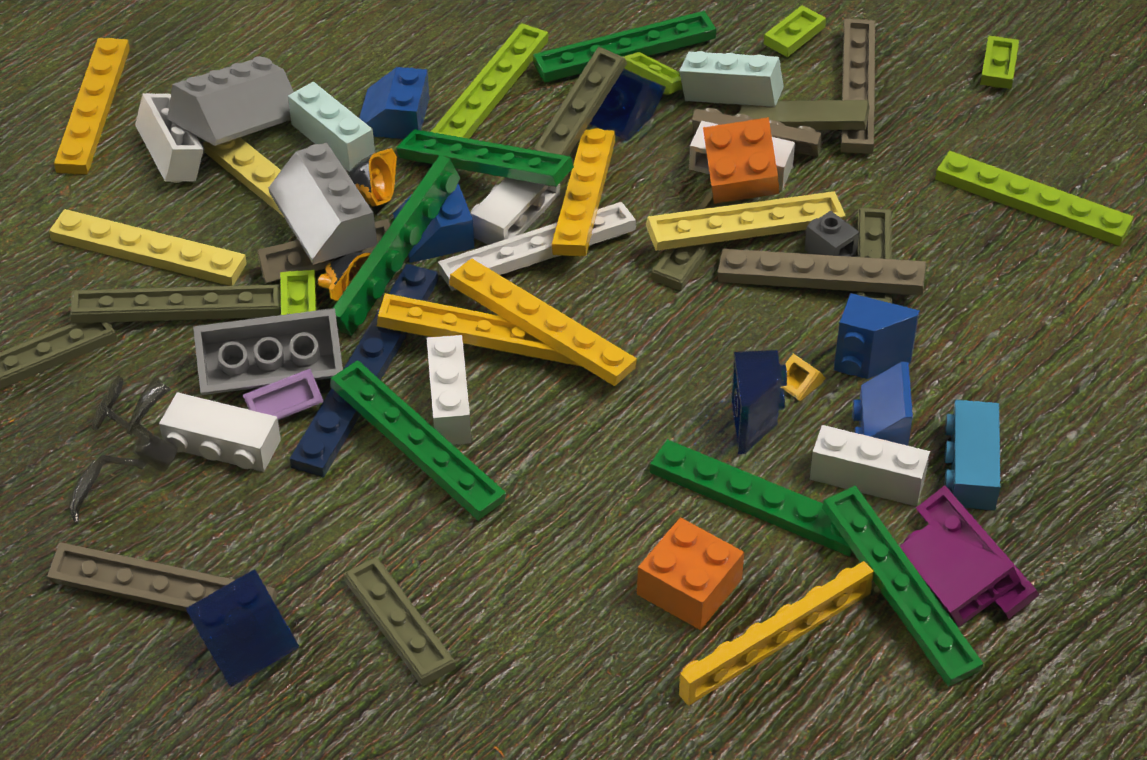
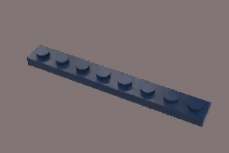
[290,264,438,477]

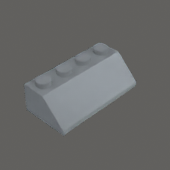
[168,57,294,146]
[268,142,377,265]
[193,308,343,395]

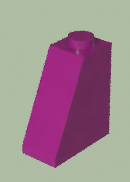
[900,524,1021,627]

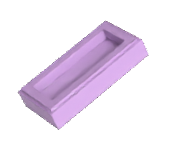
[243,368,324,420]

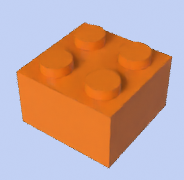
[703,117,780,204]
[637,517,744,630]

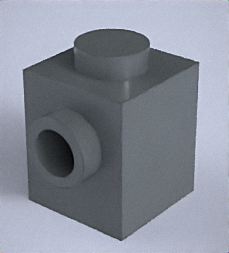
[804,211,859,257]

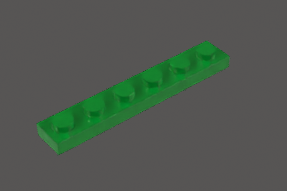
[533,11,716,83]
[396,129,574,187]
[333,155,460,336]
[330,360,506,521]
[650,439,853,557]
[822,485,984,687]

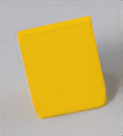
[772,354,826,401]

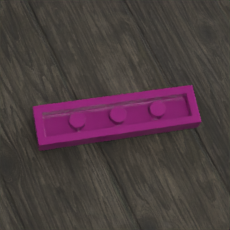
[916,485,1039,619]

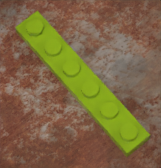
[431,23,548,139]
[935,151,1134,246]

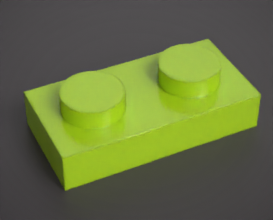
[763,5,826,57]
[980,35,1019,89]
[623,52,683,95]
[280,270,317,315]

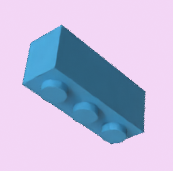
[944,400,1000,510]

